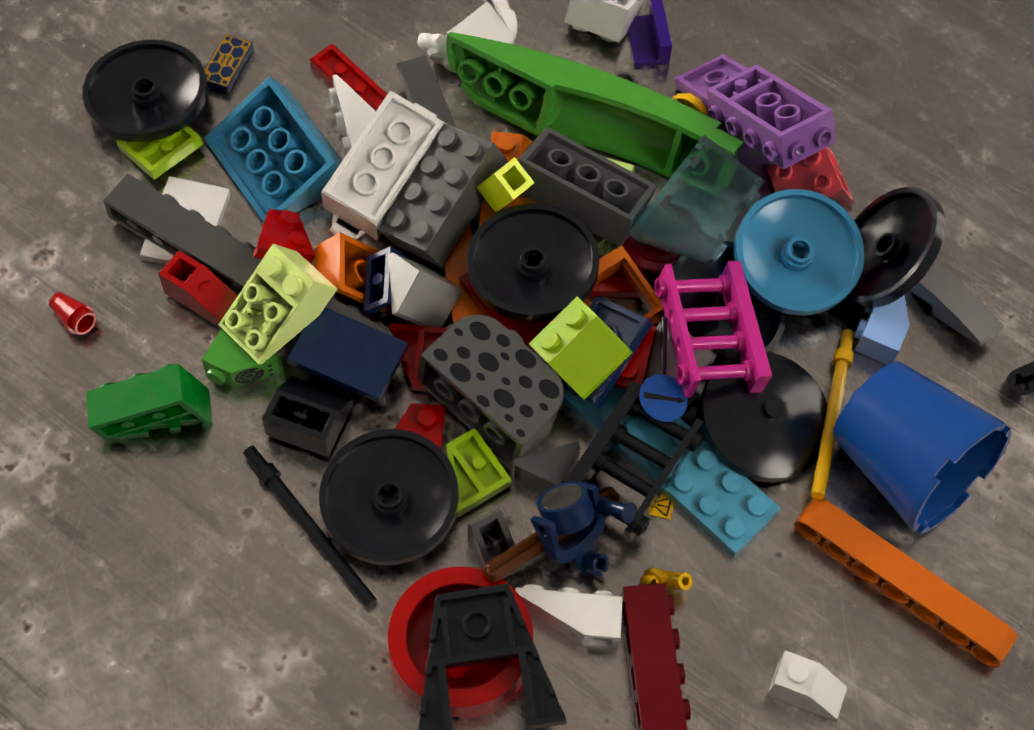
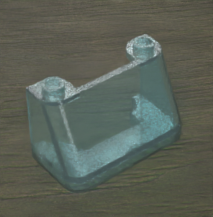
[628,135,764,263]

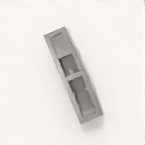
[910,261,1004,346]

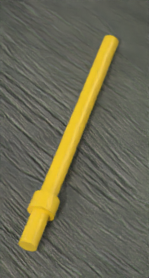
[811,329,855,500]

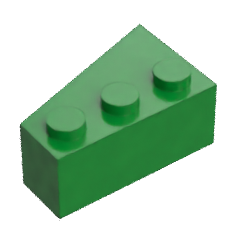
[86,364,213,440]

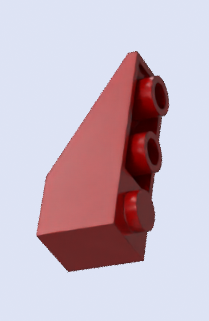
[158,250,238,329]

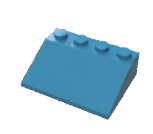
[204,76,342,222]

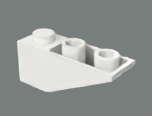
[329,74,376,156]
[516,584,623,649]

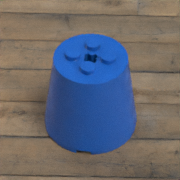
[833,362,1011,534]

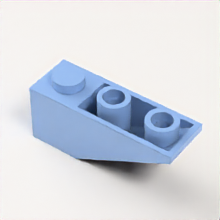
[853,295,910,365]

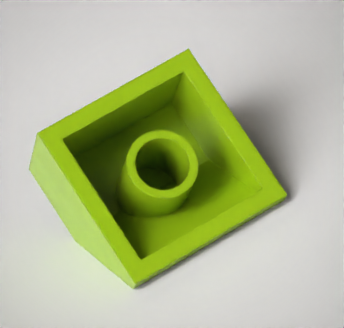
[529,296,633,400]

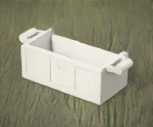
[321,90,444,240]

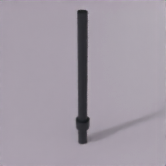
[243,445,377,609]

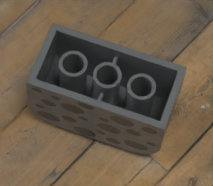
[417,315,564,467]

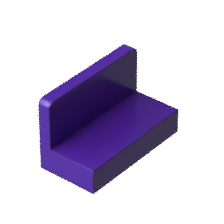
[627,0,672,67]

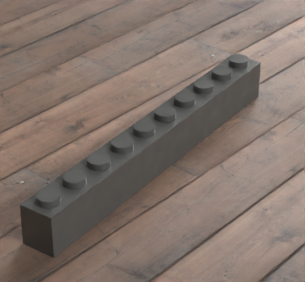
[103,173,393,336]

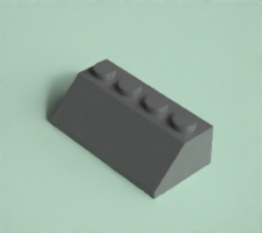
[518,126,658,246]

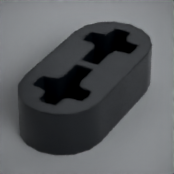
[1003,361,1034,402]

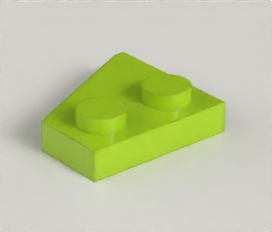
[116,126,203,180]
[446,428,512,519]

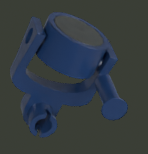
[530,481,637,576]

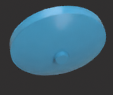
[734,189,865,315]

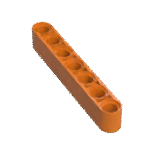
[794,498,1018,668]

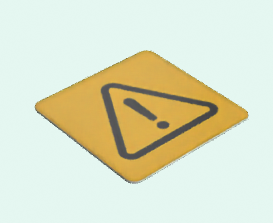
[649,494,674,520]

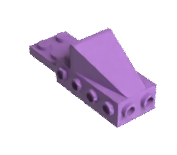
[674,54,836,169]

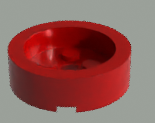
[388,566,533,719]

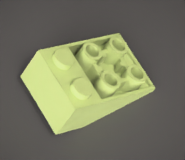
[218,244,337,365]

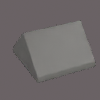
[388,252,462,327]

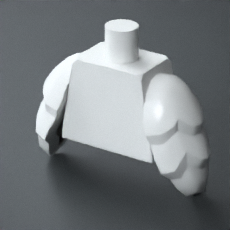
[417,0,518,73]

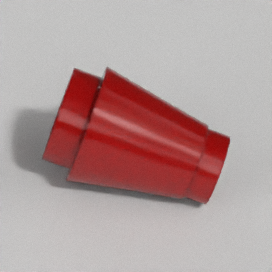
[49,292,96,335]

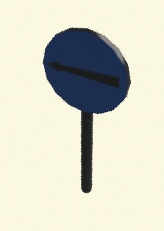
[638,316,688,423]

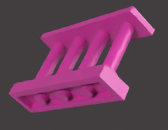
[655,261,772,398]

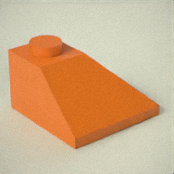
[314,232,389,313]

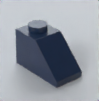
[363,246,415,315]

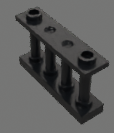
[565,381,705,543]

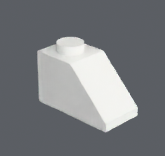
[767,650,847,721]

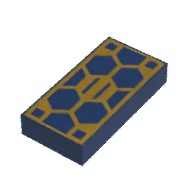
[204,33,254,94]

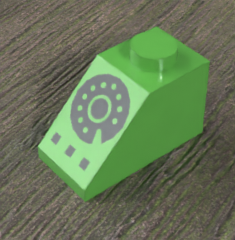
[201,329,283,388]

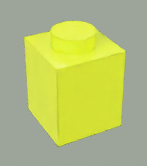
[476,157,534,213]

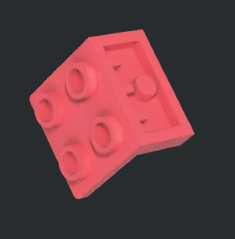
[767,147,854,208]

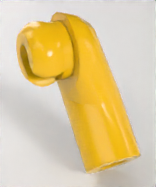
[640,567,693,590]

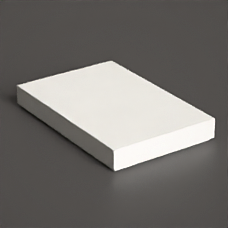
[140,176,231,265]

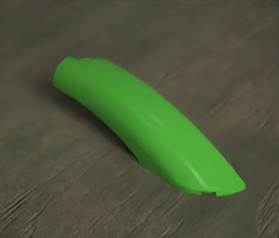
[446,32,744,202]

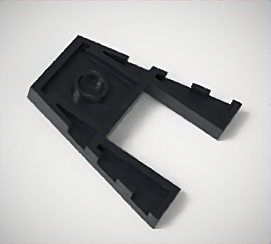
[418,583,567,730]

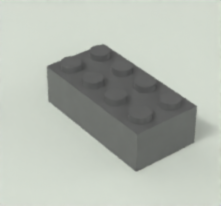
[378,123,509,268]

